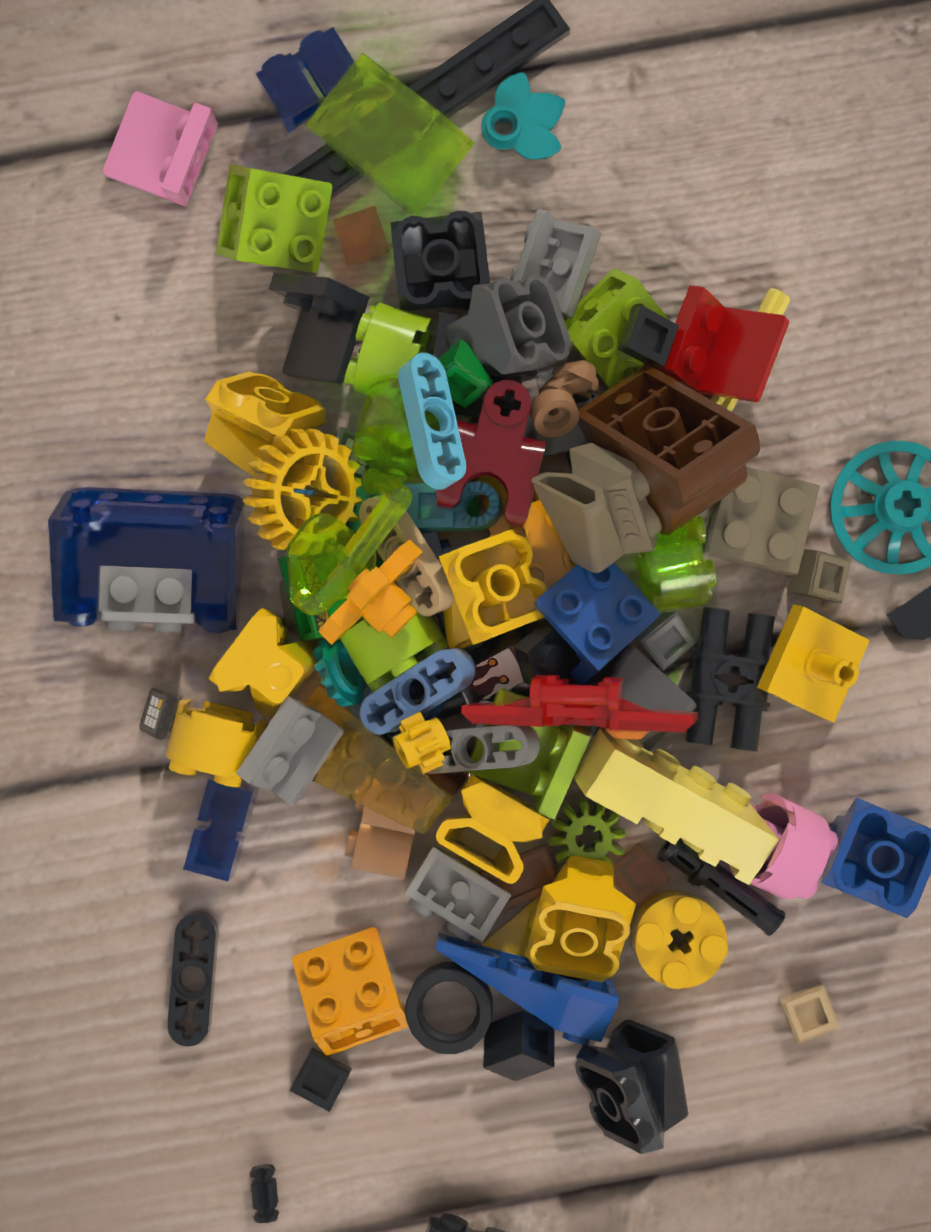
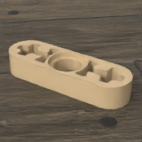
[359,493,454,616]

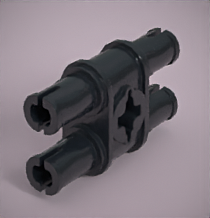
[685,607,775,752]

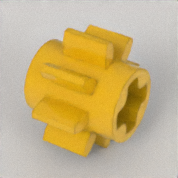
[393,712,451,774]

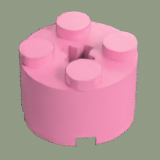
[729,793,838,900]

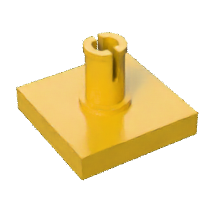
[757,604,870,723]

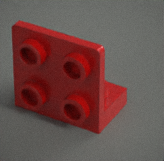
[658,285,789,402]

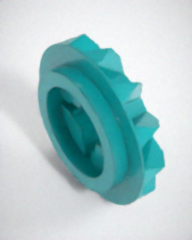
[314,638,365,707]

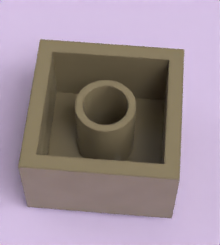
[702,466,820,577]

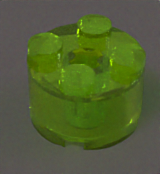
[352,378,440,485]
[636,516,717,614]

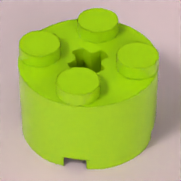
[344,302,433,406]
[340,612,449,692]

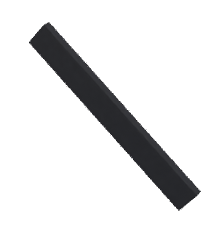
[283,0,570,200]

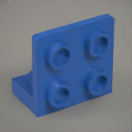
[534,563,661,685]

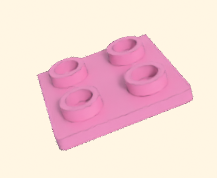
[103,91,219,207]

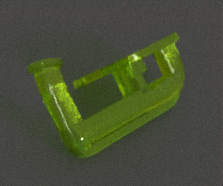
[286,468,413,616]

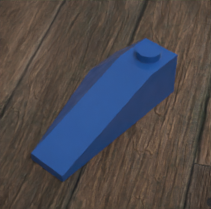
[435,933,619,1045]

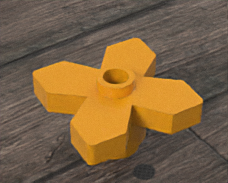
[318,539,423,645]

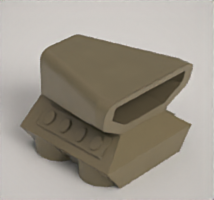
[531,443,662,573]

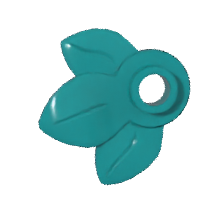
[481,72,565,160]

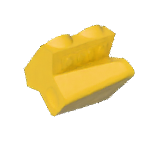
[204,371,326,477]
[438,529,548,649]
[208,607,318,720]
[436,773,550,884]
[525,856,636,982]

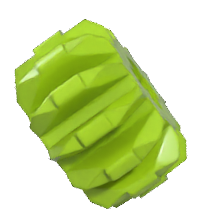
[549,798,627,866]

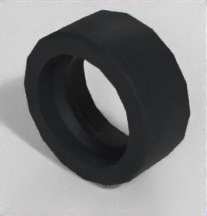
[406,962,493,1054]

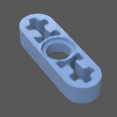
[360,648,475,735]

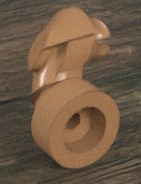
[530,360,599,438]

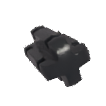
[250,1164,279,1223]

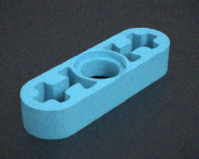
[398,353,466,490]

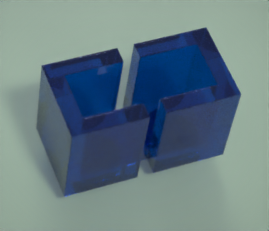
[256,27,364,133]
[183,777,259,882]

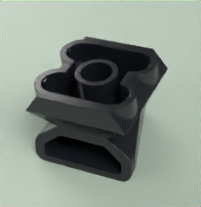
[391,210,490,311]
[575,1020,689,1154]

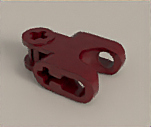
[436,380,546,528]

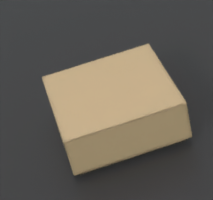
[779,983,840,1044]

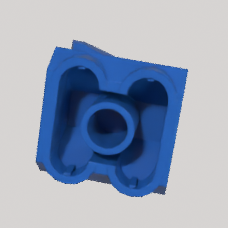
[821,797,931,918]

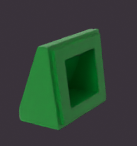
[438,339,493,409]

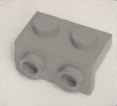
[510,209,602,319]

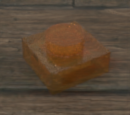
[332,206,390,266]

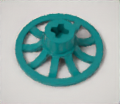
[830,441,931,575]

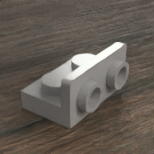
[96,566,194,633]
[236,696,344,805]
[404,845,511,942]

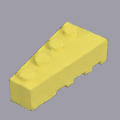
[573,728,780,885]

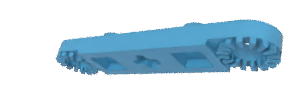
[281,481,503,535]

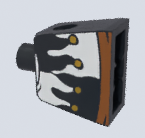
[441,628,530,727]

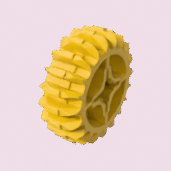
[242,428,365,555]

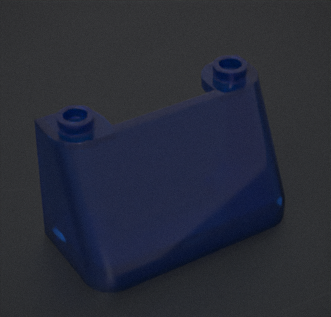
[48,487,245,633]

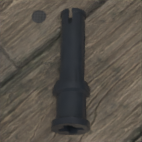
[657,838,786,936]

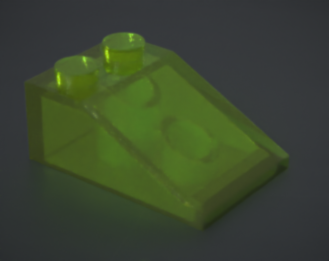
[305,52,475,215]

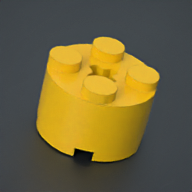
[165,699,269,787]
[631,890,728,989]

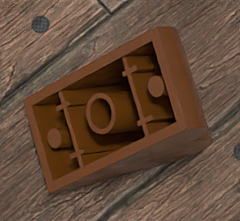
[578,364,760,535]

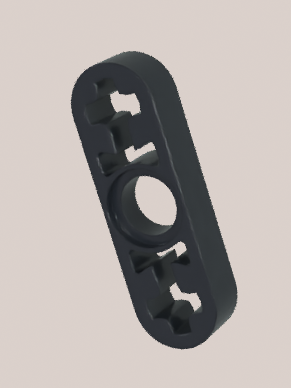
[167,911,219,1047]

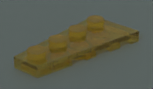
[306,686,453,834]

